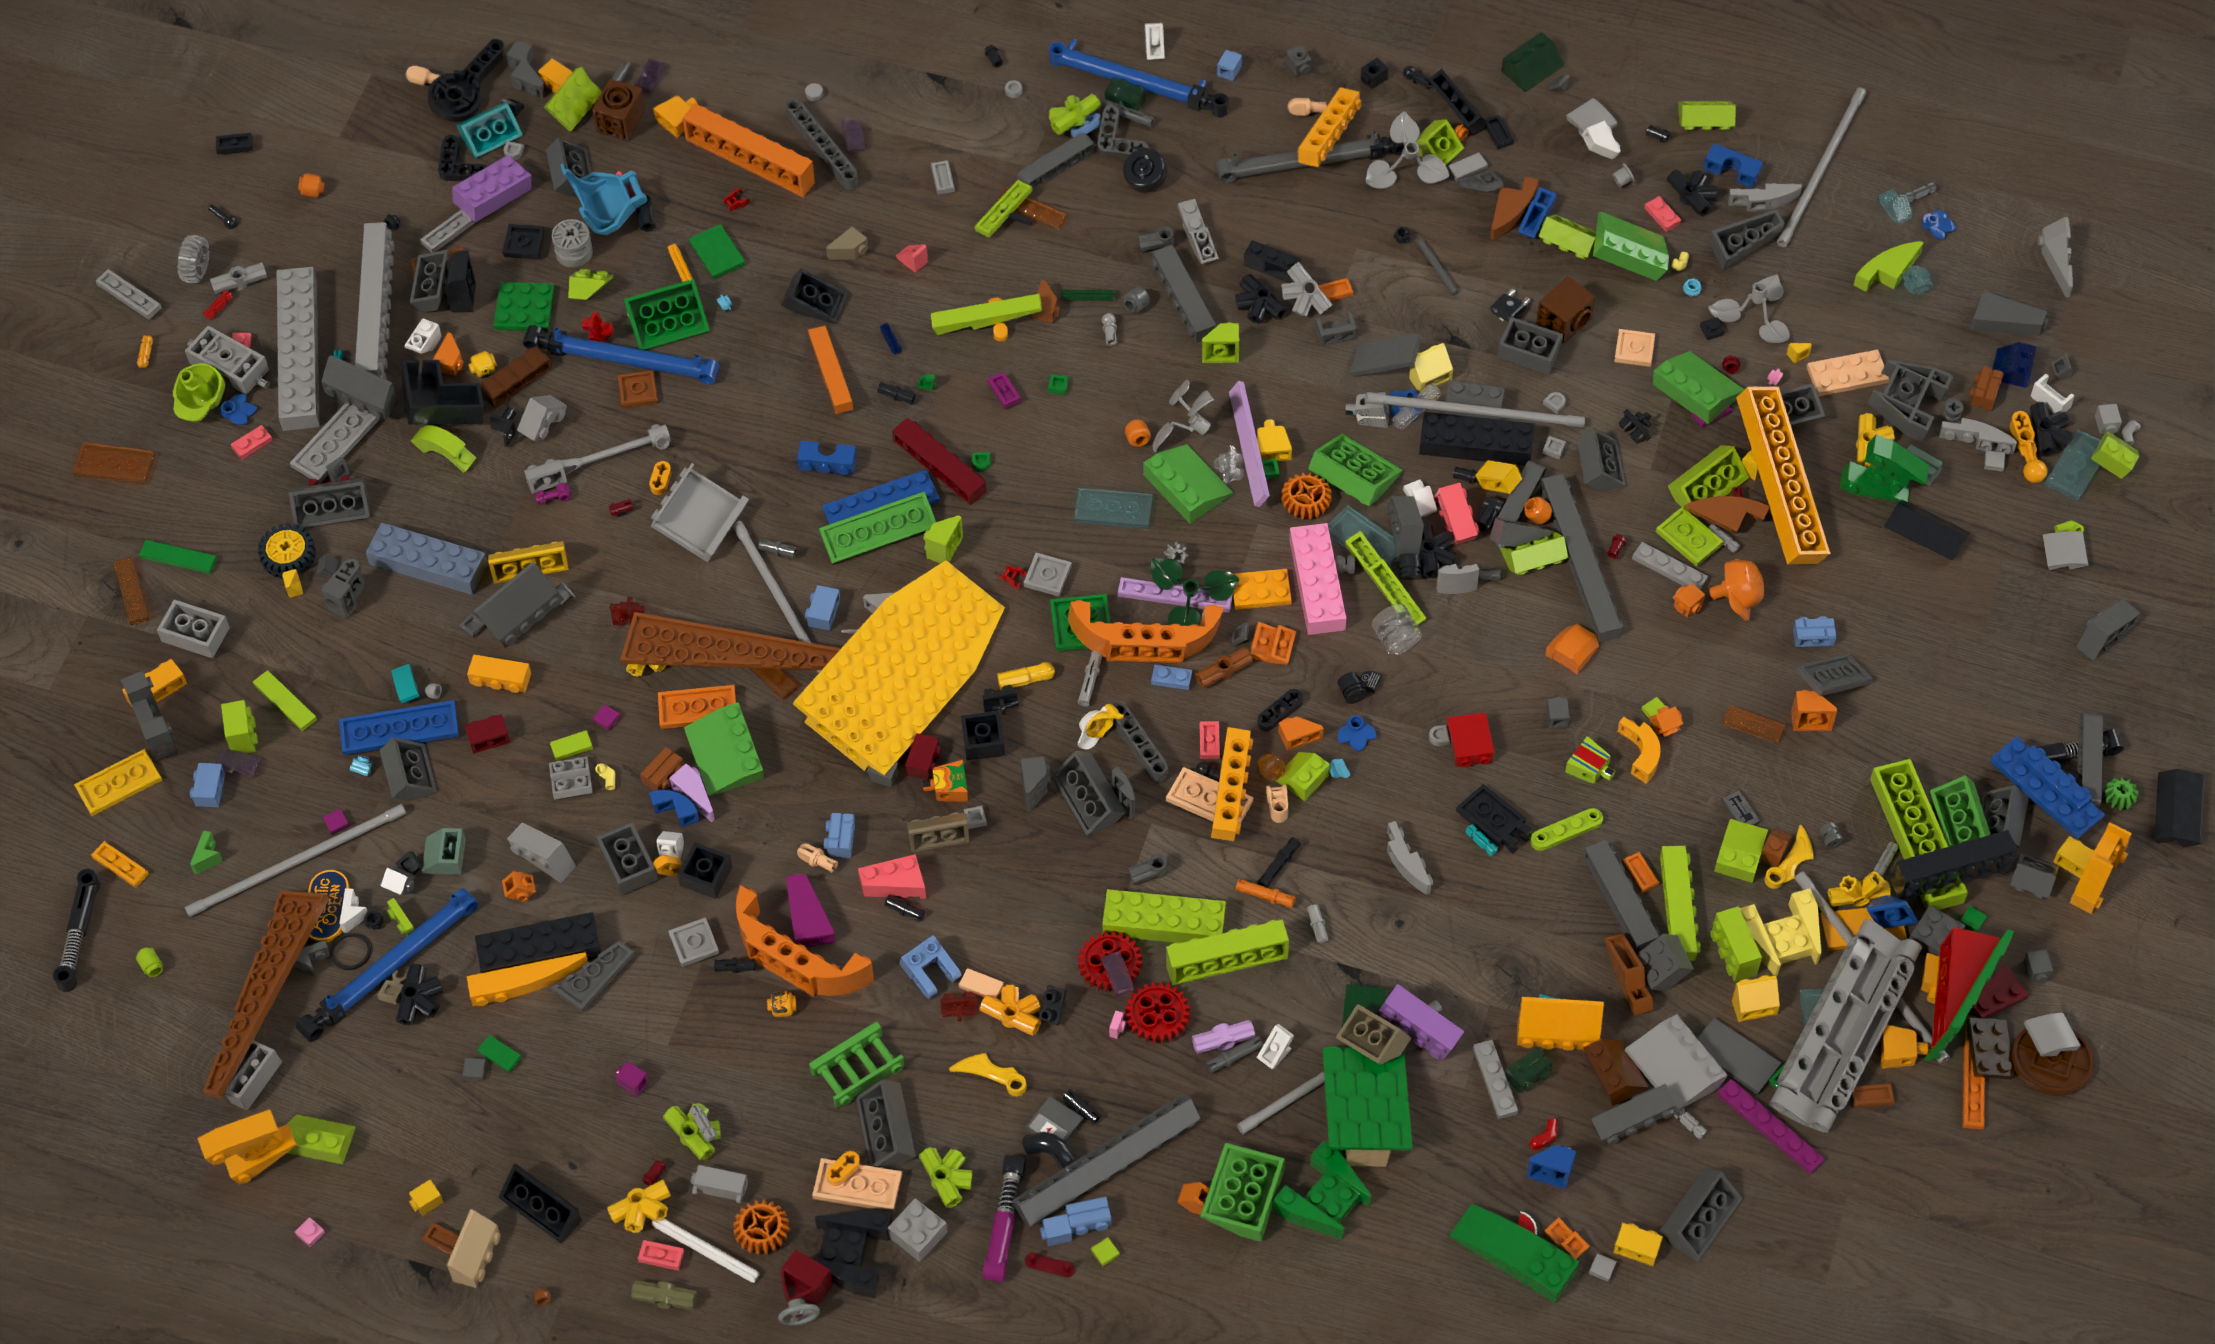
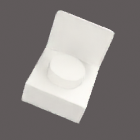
[1145,23,1165,60]
[1403,479,1437,518]
[339,888,368,933]
[1257,1024,1294,1069]

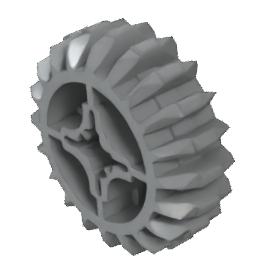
[177,235,210,284]

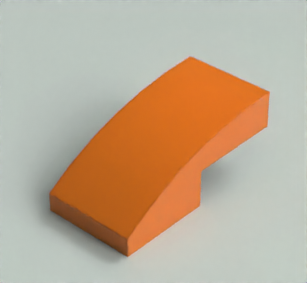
[1543,1217,1589,1259]

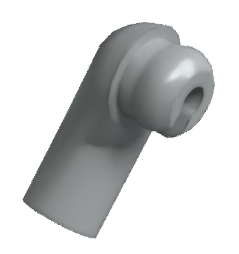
[2122,420,2140,446]

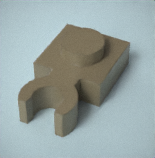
[377,970,407,1005]

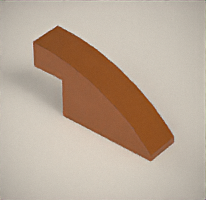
[1490,177,1539,240]
[1683,496,1770,534]
[1604,933,1653,1016]

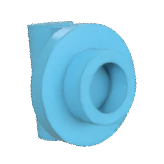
[350,755,372,777]
[1329,759,1350,778]

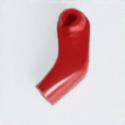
[1529,1118,1558,1150]

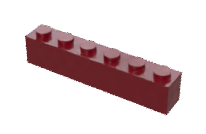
[892,418,986,506]

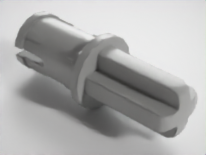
[1307,904,1328,944]

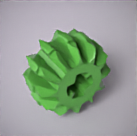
[2104,777,2138,811]

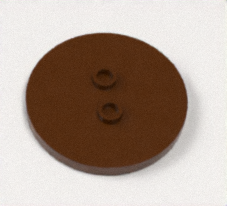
[2011,1028,2094,1096]

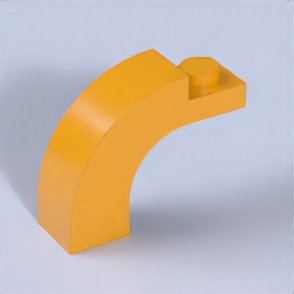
[1617,717,1660,784]

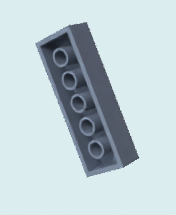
[366,523,488,595]

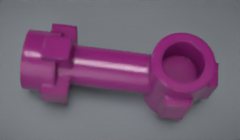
[534,483,571,505]

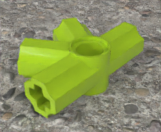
[1049,94,1101,135]
[663,1103,721,1161]
[919,1147,972,1208]

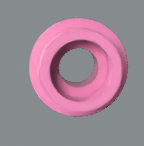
[1767,368,1783,386]

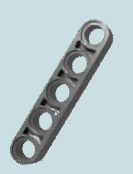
[1017,133,1097,190]
[1497,461,1546,522]
[1112,701,1168,783]
[2077,712,2103,807]

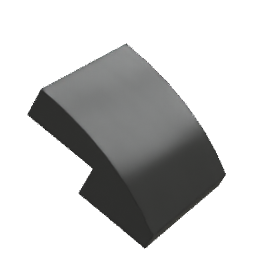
[1112,766,1135,820]

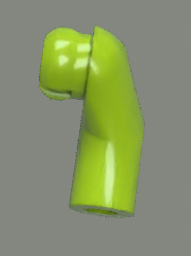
[2054,520,2084,532]

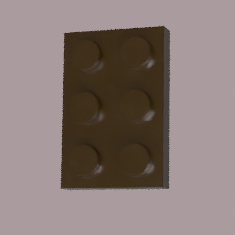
[1966,1017,2015,1080]

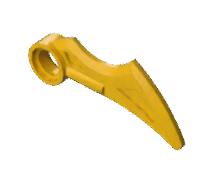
[1764,825,1814,889]
[949,1053,1027,1097]

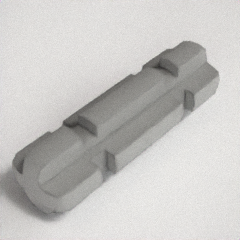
[1708,524,1740,552]
[1873,842,1899,876]
[690,1104,717,1141]
[1674,1108,1707,1139]

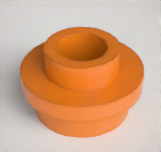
[1454,124,1469,141]

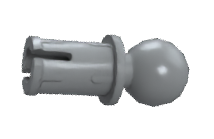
[1102,313,1117,346]

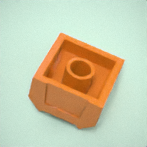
[1545,624,1599,675]

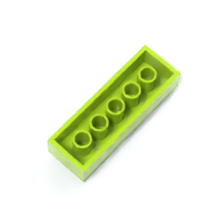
[1102,889,1226,943]
[1166,920,1289,986]

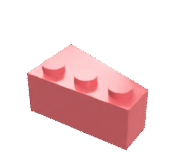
[1433,483,1479,546]
[858,854,926,899]

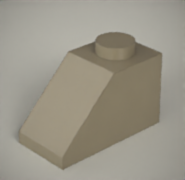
[826,226,868,260]

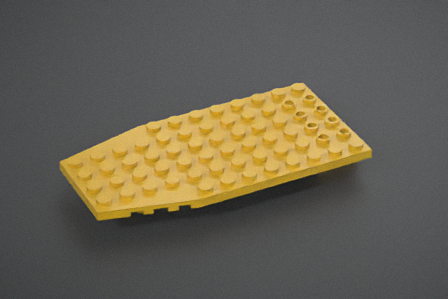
[793,560,1005,775]

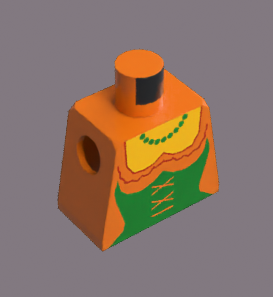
[922,760,968,802]

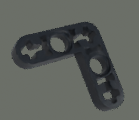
[438,135,488,181]

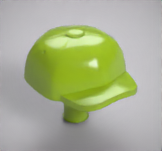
[173,363,225,422]

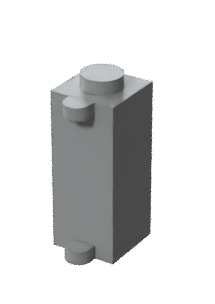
[691,1165,748,1203]

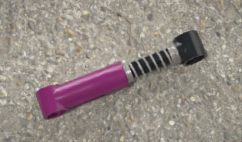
[982,1155,1026,1283]

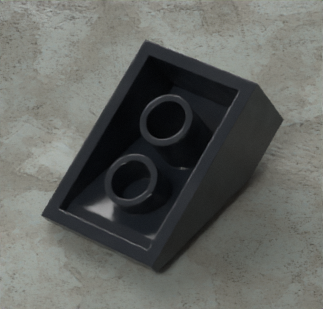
[781,268,848,324]

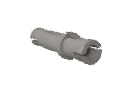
[1077,651,1103,707]

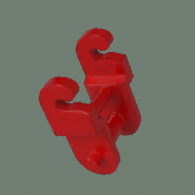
[723,188,750,211]
[1000,565,1028,589]

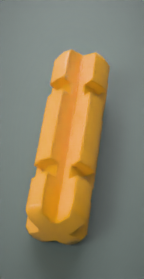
[137,335,153,368]

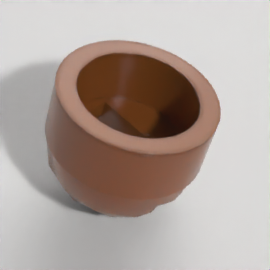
[534,1288,552,1306]

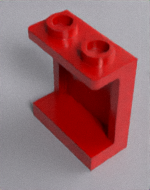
[1447,712,1494,767]

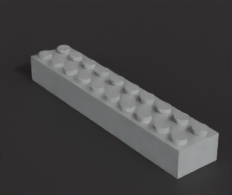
[355,223,394,380]
[277,267,320,431]

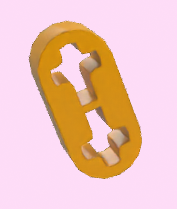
[649,461,671,495]
[653,855,683,876]
[826,1151,860,1186]

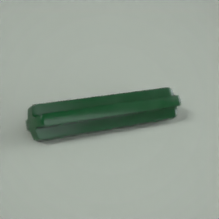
[1062,290,1115,301]

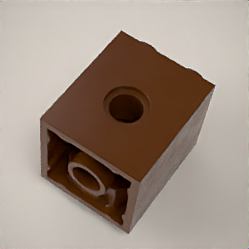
[592,78,645,141]
[1536,276,1596,344]

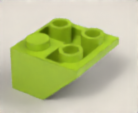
[568,269,613,300]

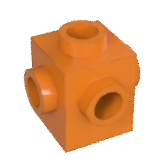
[502,871,536,902]

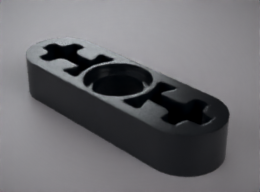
[1257,689,1303,731]

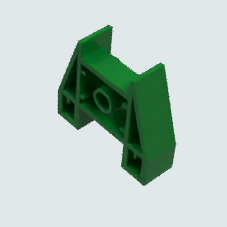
[1839,434,1929,502]
[1272,1141,1371,1240]

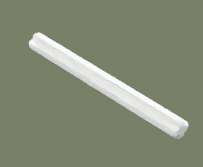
[652,1219,759,1283]

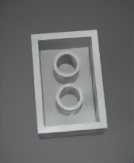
[157,600,230,658]

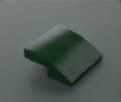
[1342,984,1386,1027]

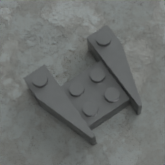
[1867,360,1953,442]
[121,671,177,761]

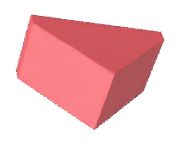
[896,244,928,273]

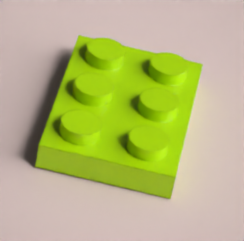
[544,68,602,131]
[1656,507,1724,567]

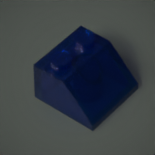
[1992,342,2037,388]

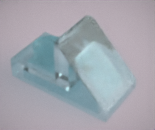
[1877,189,1913,225]

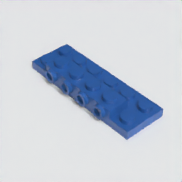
[1989,736,2105,840]

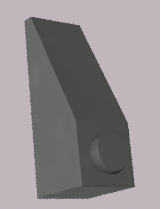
[1490,518,1552,548]

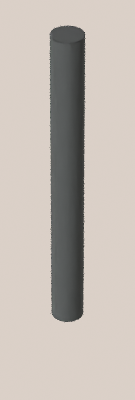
[1417,239,1459,295]

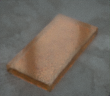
[72,442,155,485]

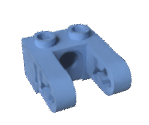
[899,935,962,999]

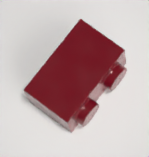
[465,714,511,754]
[905,733,942,780]

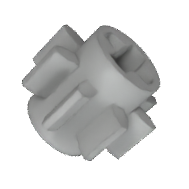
[1164,542,1188,564]

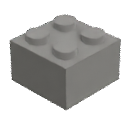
[888,1199,948,1262]

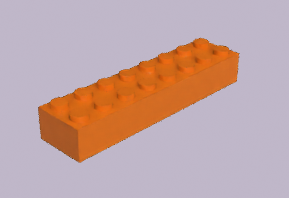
[683,103,815,197]

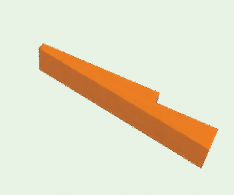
[808,326,853,414]

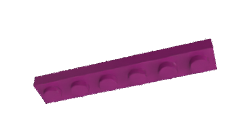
[1717,1079,1825,1175]

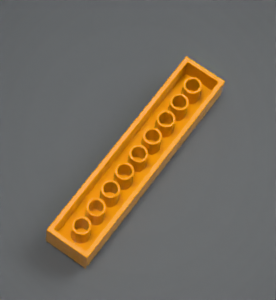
[1736,387,1830,565]

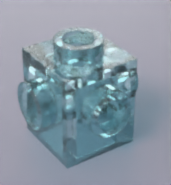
[1902,265,1934,297]

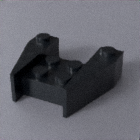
[811,1209,893,1298]

